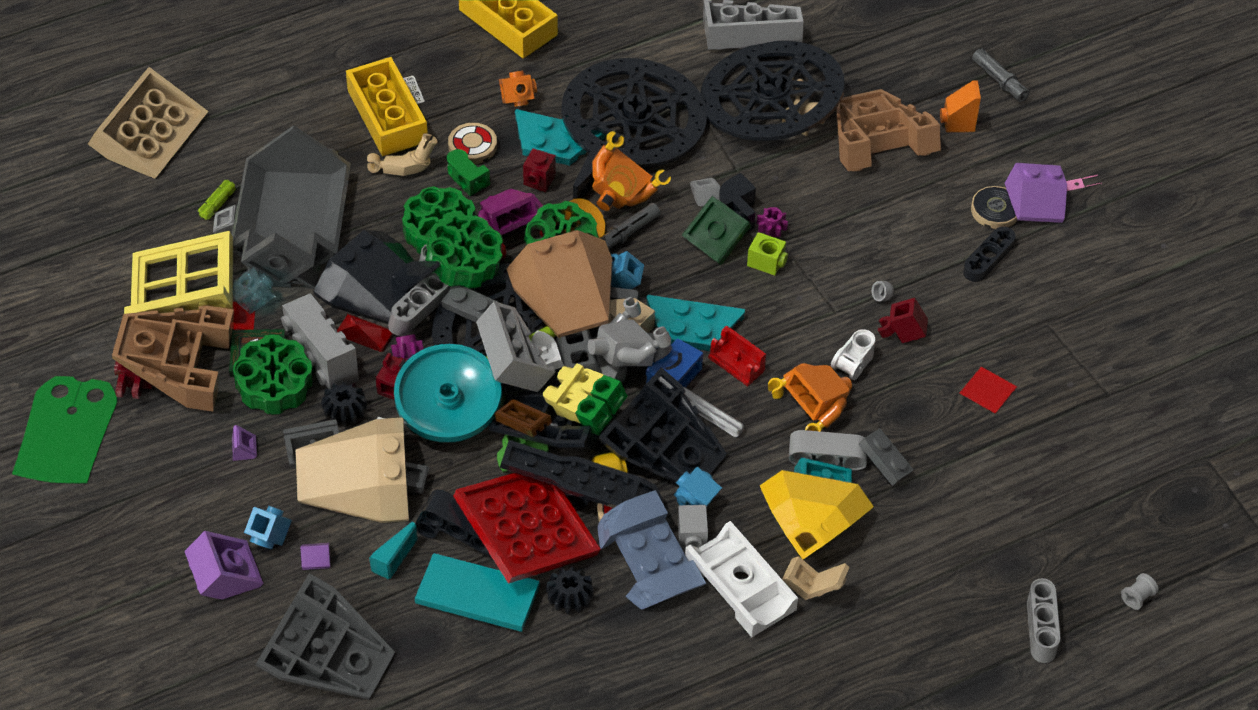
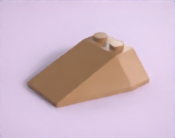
[507,230,613,338]

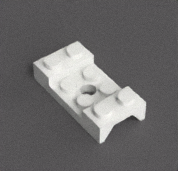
[685,521,798,637]

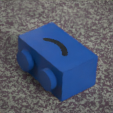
[646,338,703,388]

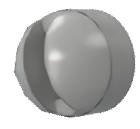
[871,281,894,301]

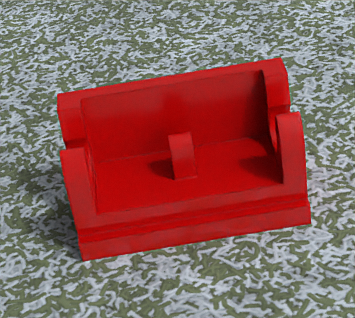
[708,326,766,387]

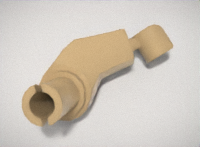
[367,134,438,176]

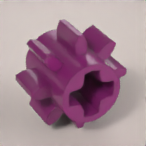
[757,207,788,238]
[391,334,424,360]

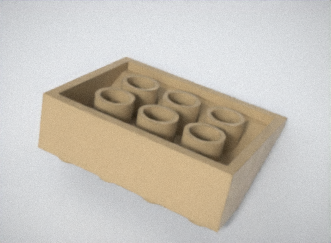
[88,67,208,179]

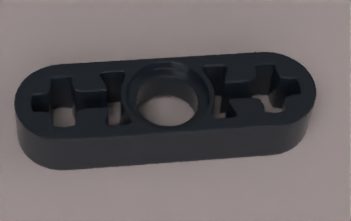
[963,226,1016,282]

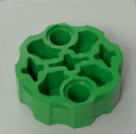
[402,186,476,254]
[524,201,599,246]
[425,213,503,289]
[233,335,313,414]

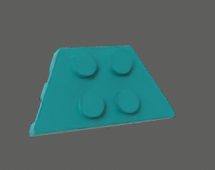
[515,109,605,166]
[647,295,745,351]

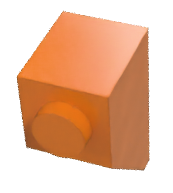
[940,80,981,132]

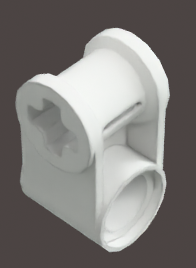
[831,329,875,380]

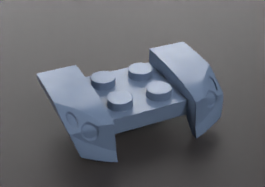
[598,490,706,609]

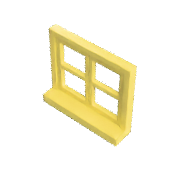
[124,231,233,314]

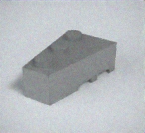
[476,301,555,392]

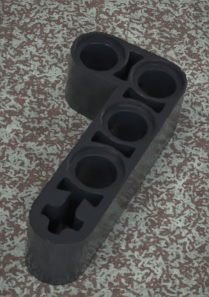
[416,489,493,559]

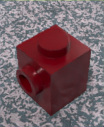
[523,148,556,192]

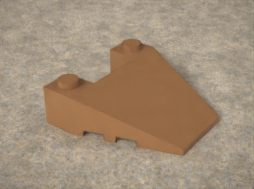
[836,89,941,171]
[112,305,234,411]

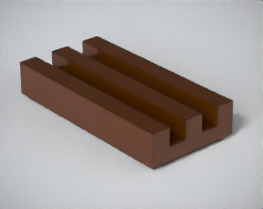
[494,399,552,437]

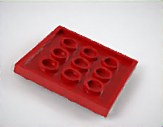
[453,473,601,583]

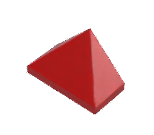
[337,314,394,352]

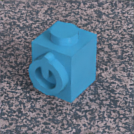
[611,251,644,289]
[674,467,722,507]
[244,506,292,549]

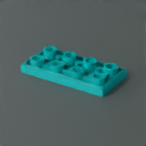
[415,553,540,632]

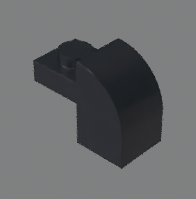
[719,173,756,233]

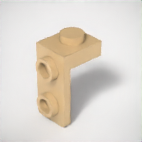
[782,556,849,600]

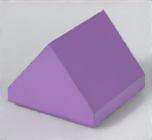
[232,425,257,461]
[300,543,330,570]

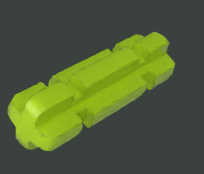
[198,180,236,220]

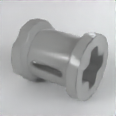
[1121,573,1158,610]

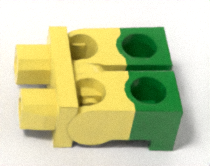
[543,364,628,436]

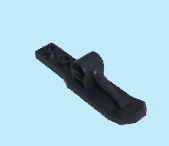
[500,440,663,508]

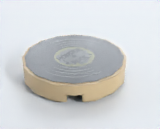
[971,186,1017,229]

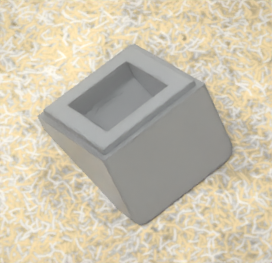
[690,178,720,206]
[213,205,237,234]

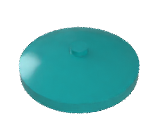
[394,344,502,442]

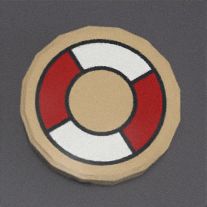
[448,123,497,164]

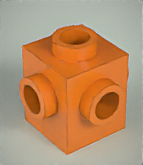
[499,71,537,107]

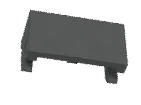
[283,419,339,469]

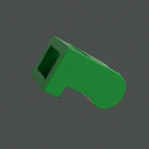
[447,149,490,196]

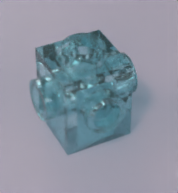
[233,267,275,314]

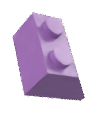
[1005,163,1067,223]
[185,531,263,599]

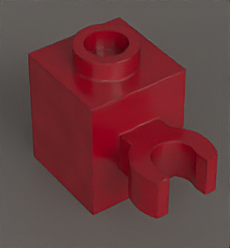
[878,297,928,343]
[376,353,407,400]

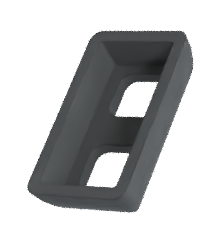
[556,329,601,373]

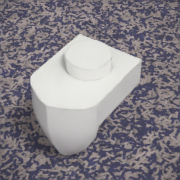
[531,330,564,370]

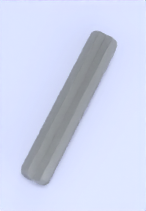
[683,387,744,437]

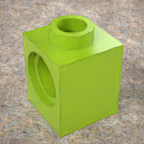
[747,232,788,276]

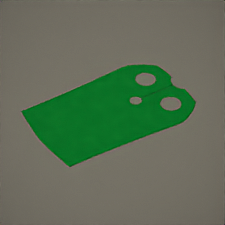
[12,376,117,483]

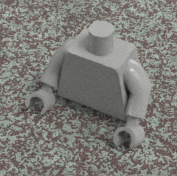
[588,297,671,366]

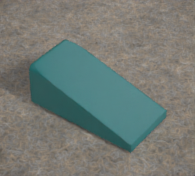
[794,457,852,483]
[369,522,418,579]

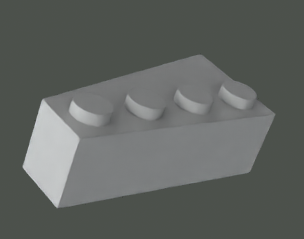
[703,0,803,50]
[281,293,359,389]

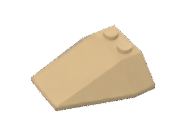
[296,418,409,523]

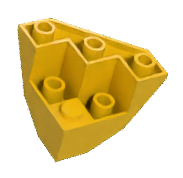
[760,470,874,559]

